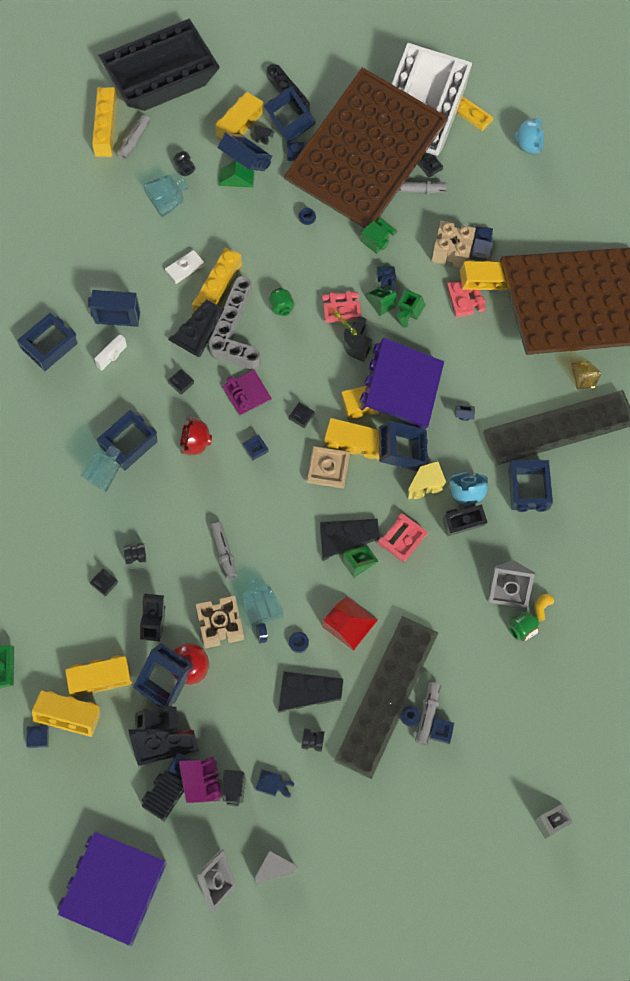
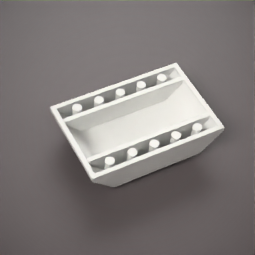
[392,43,472,156]

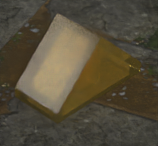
[572,361,601,390]

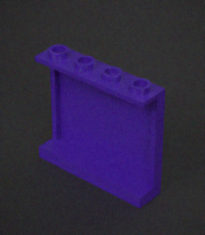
[360,338,444,430]
[57,832,167,946]

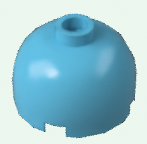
[515,118,544,154]
[450,472,488,506]

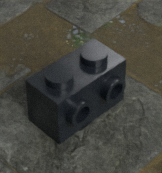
[442,504,488,536]

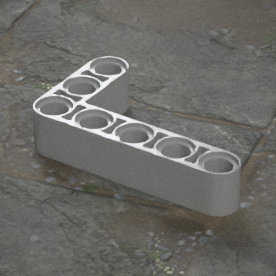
[209,276,261,370]

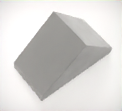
[534,804,573,839]
[255,851,297,884]

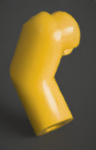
[534,593,554,621]

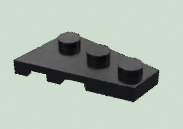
[168,299,225,357]
[320,519,379,561]
[278,671,344,713]
[128,729,199,766]

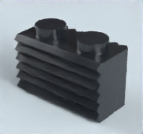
[141,770,184,822]
[221,770,246,806]

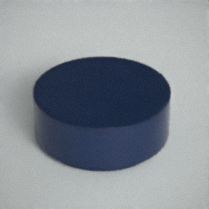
[256,623,268,644]
[289,632,309,653]

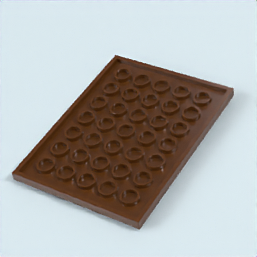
[284,67,448,228]
[500,248,630,355]

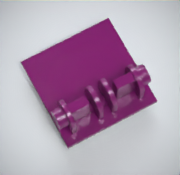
[222,370,272,416]
[179,757,221,803]

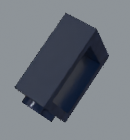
[264,86,316,143]
[217,132,273,171]
[88,290,141,327]
[17,313,78,371]
[97,410,158,471]
[379,420,428,471]
[508,460,553,512]
[133,643,194,709]

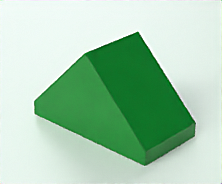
[219,160,254,188]
[365,286,397,316]
[343,546,379,578]

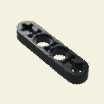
[266,64,310,115]

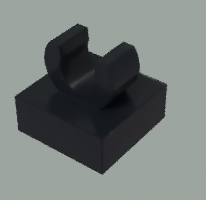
[254,125,274,145]
[419,154,443,178]
[168,369,194,395]
[289,402,315,429]
[90,569,118,597]

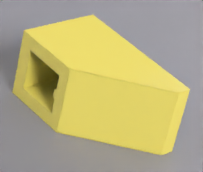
[407,462,446,499]

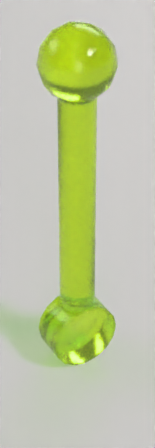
[333,311,357,336]

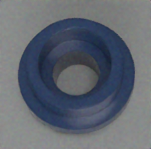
[299,208,316,225]
[400,706,420,726]

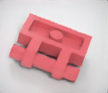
[447,281,486,317]
[322,291,361,323]

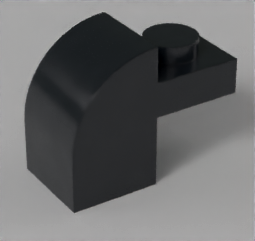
[343,316,372,362]
[140,593,165,642]
[135,706,178,730]

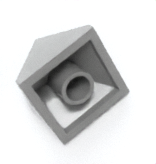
[488,560,535,609]
[197,849,236,912]

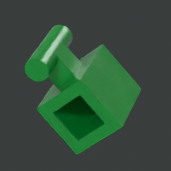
[361,218,397,254]
[397,289,426,328]

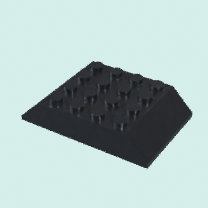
[98,18,219,111]

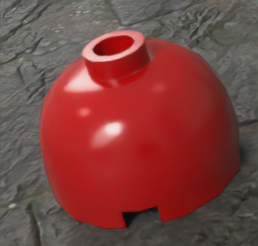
[180,417,212,455]
[170,643,210,685]

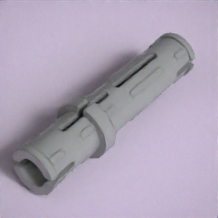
[117,115,150,160]
[398,181,446,195]
[210,522,238,580]
[415,682,442,745]

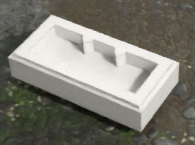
[165,250,205,284]
[94,334,127,371]

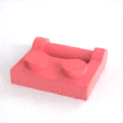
[376,513,428,563]

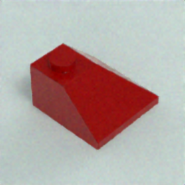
[322,596,378,651]

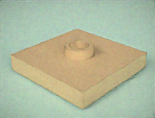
[307,446,350,489]

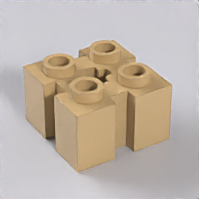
[432,221,476,268]
[196,596,244,649]

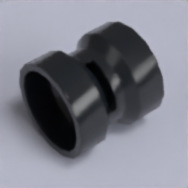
[173,151,195,176]
[124,543,146,564]
[301,728,325,752]

